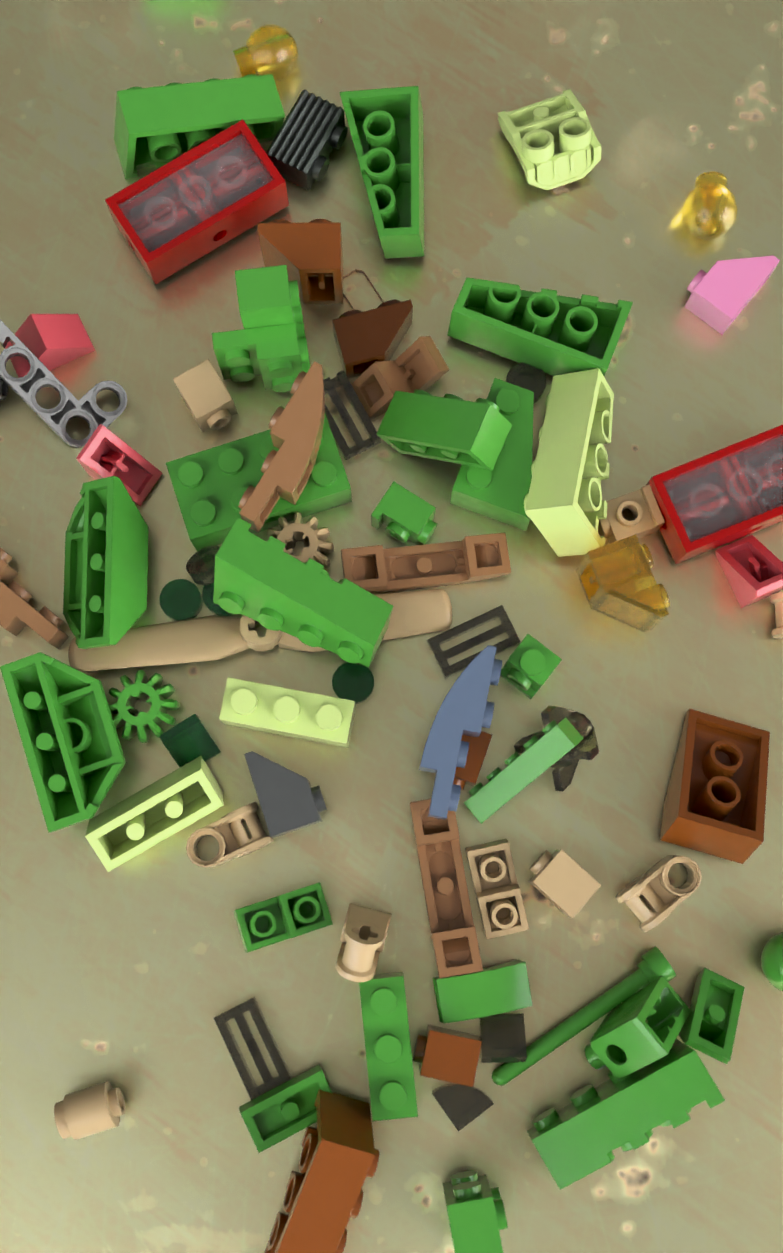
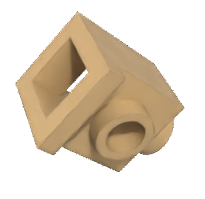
[598,484,665,548]

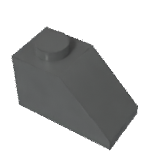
[244,751,327,838]

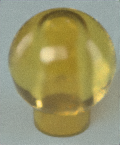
[233,24,298,82]
[682,172,738,240]

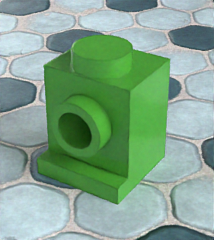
[371,482,438,545]
[500,634,562,699]

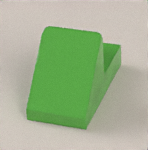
[678,967,744,1064]

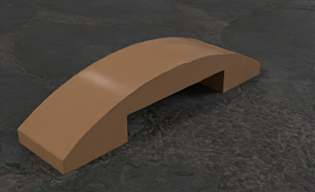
[341,532,511,592]
[410,799,483,978]

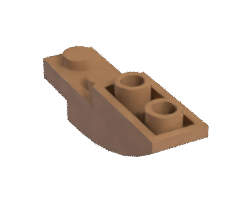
[239,361,325,533]
[0,548,69,649]

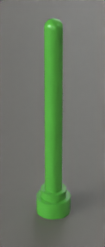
[492,946,677,1086]

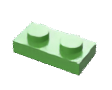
[239,1065,332,1153]

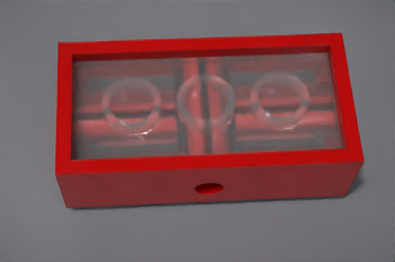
[105,119,289,285]
[646,425,783,564]

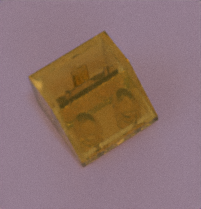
[576,534,670,632]

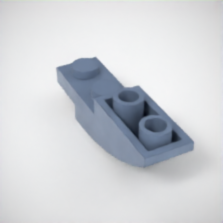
[419,645,502,820]

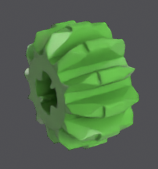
[108,670,180,743]

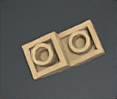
[465,839,529,939]

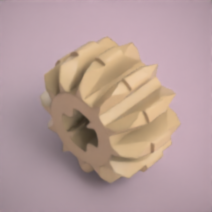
[266,512,334,568]

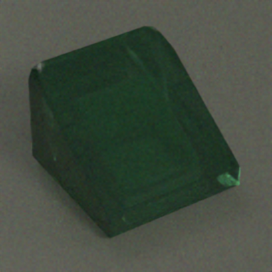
[159,714,221,767]

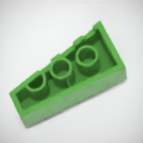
[114,74,285,180]
[340,86,424,259]
[447,277,633,376]
[213,517,393,667]
[527,1039,725,1190]

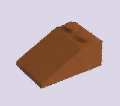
[660,708,770,864]

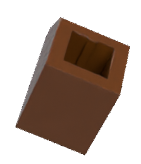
[332,299,413,379]

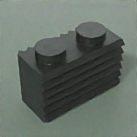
[266,90,348,191]

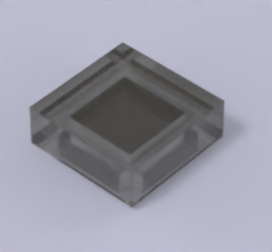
[479,1013,527,1063]

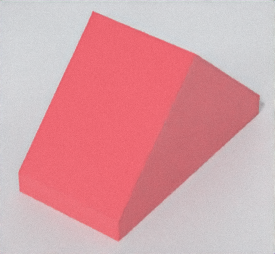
[5,314,95,378]
[76,424,163,506]
[715,535,783,608]

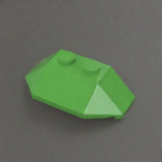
[63,476,149,649]
[0,652,126,833]

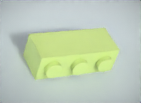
[219,677,356,748]
[85,756,224,872]

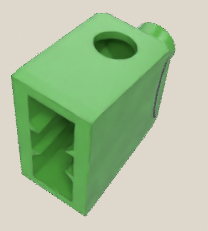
[585,975,691,1079]

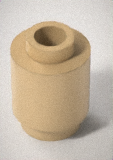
[54,1081,125,1140]

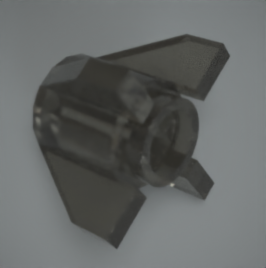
[514,706,599,792]

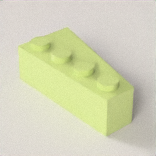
[524,368,614,557]

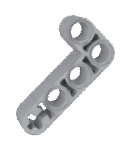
[0,320,127,448]

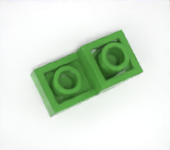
[233,882,333,953]
[433,960,533,1023]

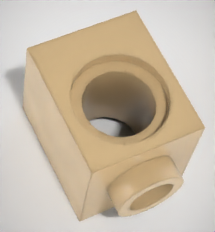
[173,359,237,432]
[528,849,601,919]

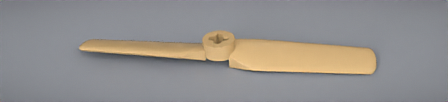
[68,589,452,672]

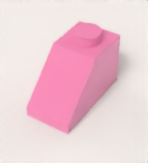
[684,255,780,335]

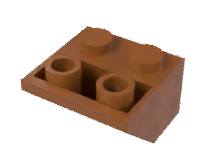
[257,219,343,304]

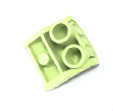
[498,89,601,190]

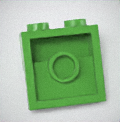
[212,323,310,392]

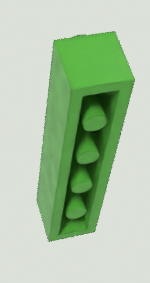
[464,717,584,824]

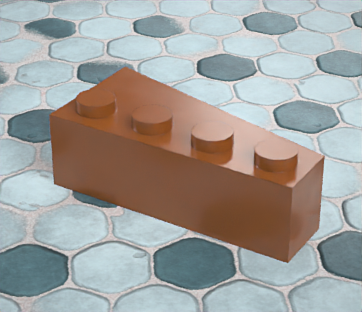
[265,1088,379,1253]

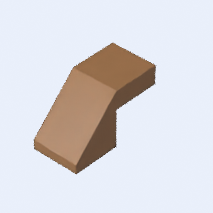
[350,336,449,419]

